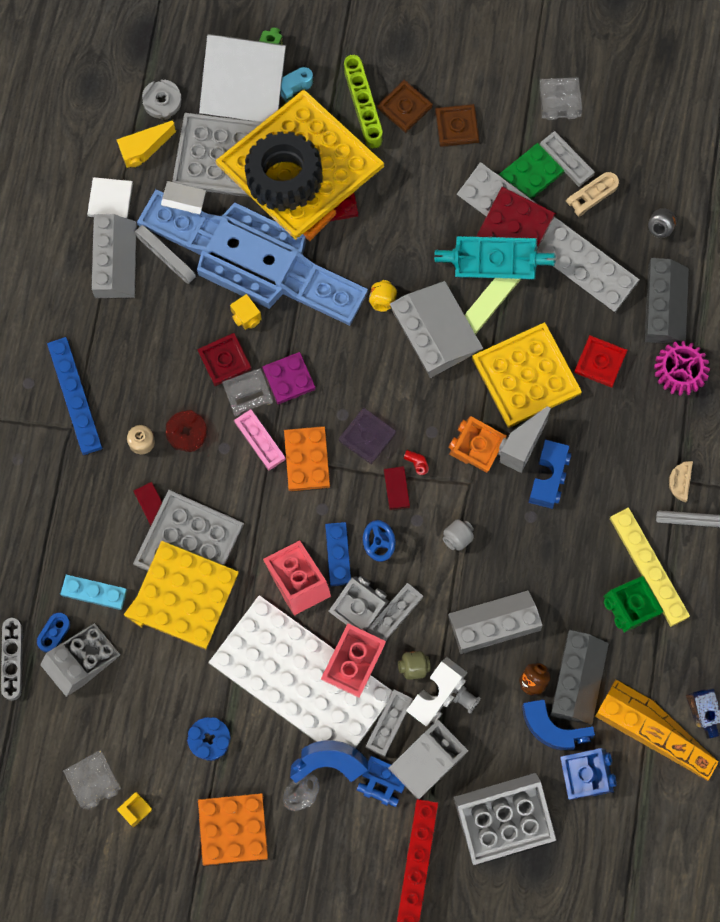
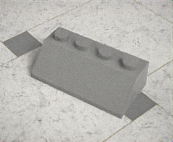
[92,214,137,298]
[448,591,542,654]

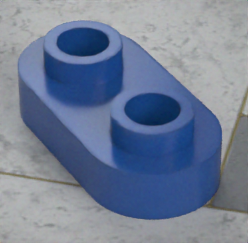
[37,613,70,653]

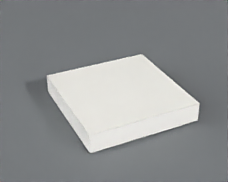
[87,178,133,219]
[161,181,206,214]

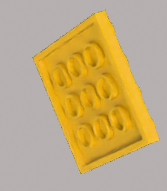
[472,322,582,428]
[128,541,239,650]

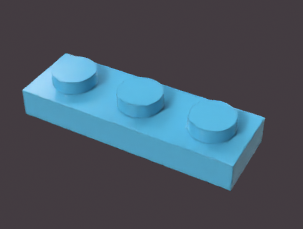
[60,575,127,610]

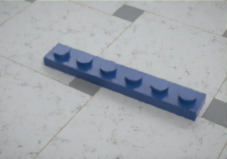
[47,337,102,455]

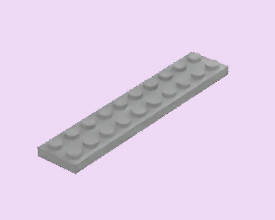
[457,162,640,312]

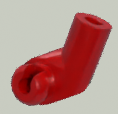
[404,450,429,475]

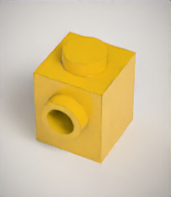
[230,294,262,330]

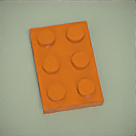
[284,427,330,491]

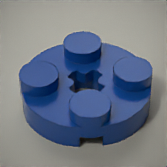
[188,717,231,761]

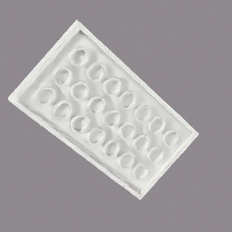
[209,596,393,748]

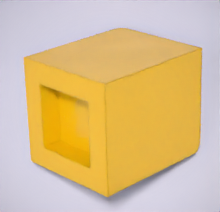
[117,792,152,828]

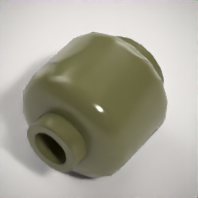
[398,651,430,680]

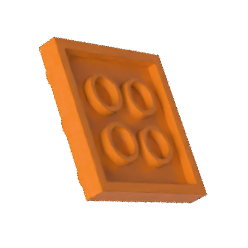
[198,794,268,866]

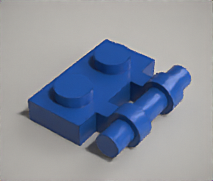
[357,756,405,807]

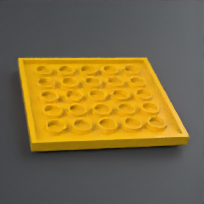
[215,89,384,240]

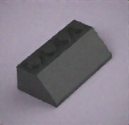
[645,258,689,345]
[550,630,609,726]

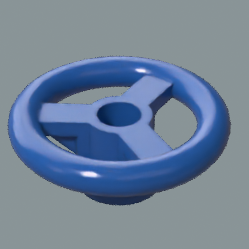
[363,520,396,562]

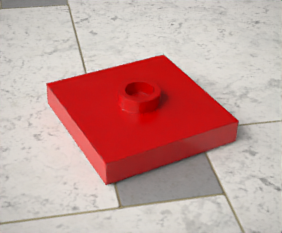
[574,335,627,388]

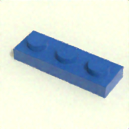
[325,522,351,586]

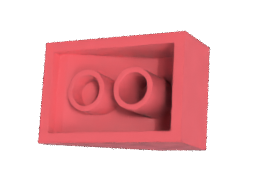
[263,540,331,615]
[321,623,386,698]

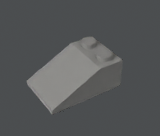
[498,406,551,473]

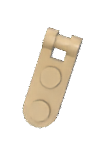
[566,172,619,217]

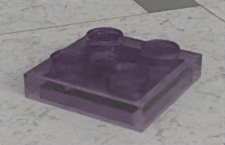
[339,408,396,465]

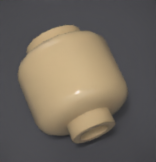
[127,425,155,454]

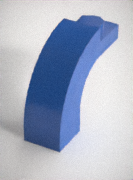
[522,700,595,751]
[290,740,368,783]

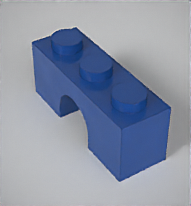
[529,440,572,509]

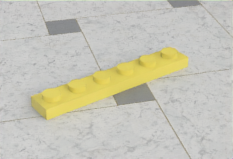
[610,508,690,627]

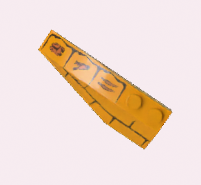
[595,680,718,781]

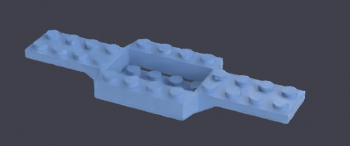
[137,190,368,326]

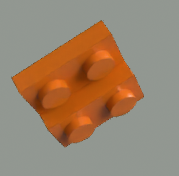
[448,416,506,473]

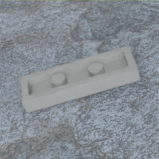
[540,131,595,187]
[367,583,423,641]
[366,690,413,757]

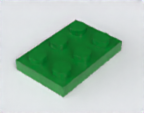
[498,143,564,200]

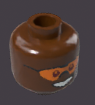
[519,663,551,695]

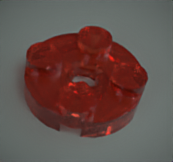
[166,410,207,452]

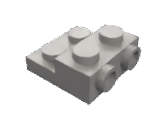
[329,576,389,632]

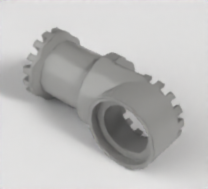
[453,686,481,714]

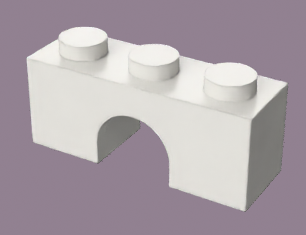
[406,657,467,727]

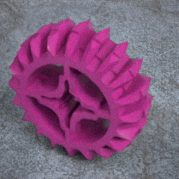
[654,341,710,396]

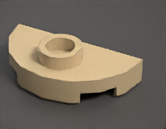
[669,461,693,502]

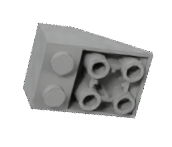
[41,623,120,697]
[388,720,468,800]

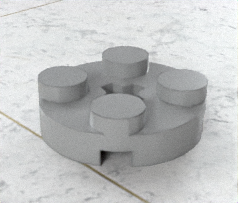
[142,80,182,120]

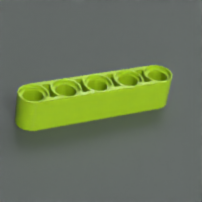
[344,55,383,148]

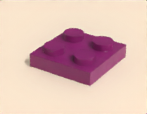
[262,352,315,404]

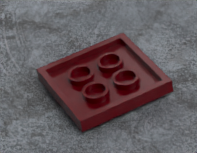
[476,187,556,250]

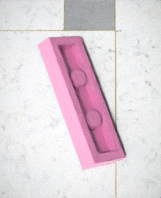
[234,409,286,471]

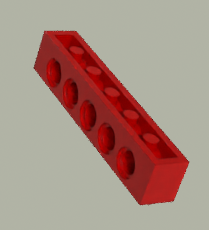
[397,799,438,922]

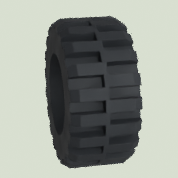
[245,131,323,211]

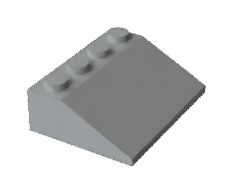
[390,281,483,378]
[453,773,556,865]

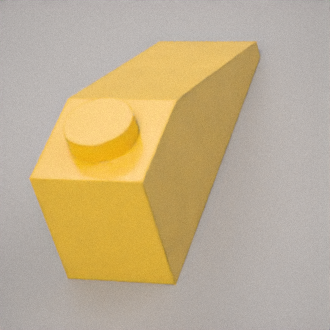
[117,120,176,168]

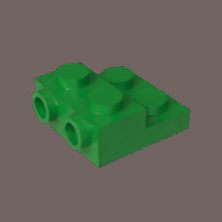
[604,576,663,633]

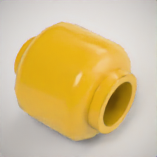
[369,280,397,312]

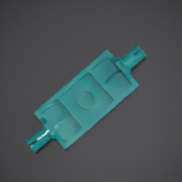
[434,236,556,279]

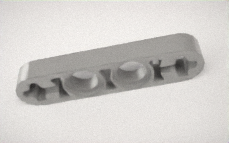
[134,225,196,284]
[1,618,23,701]

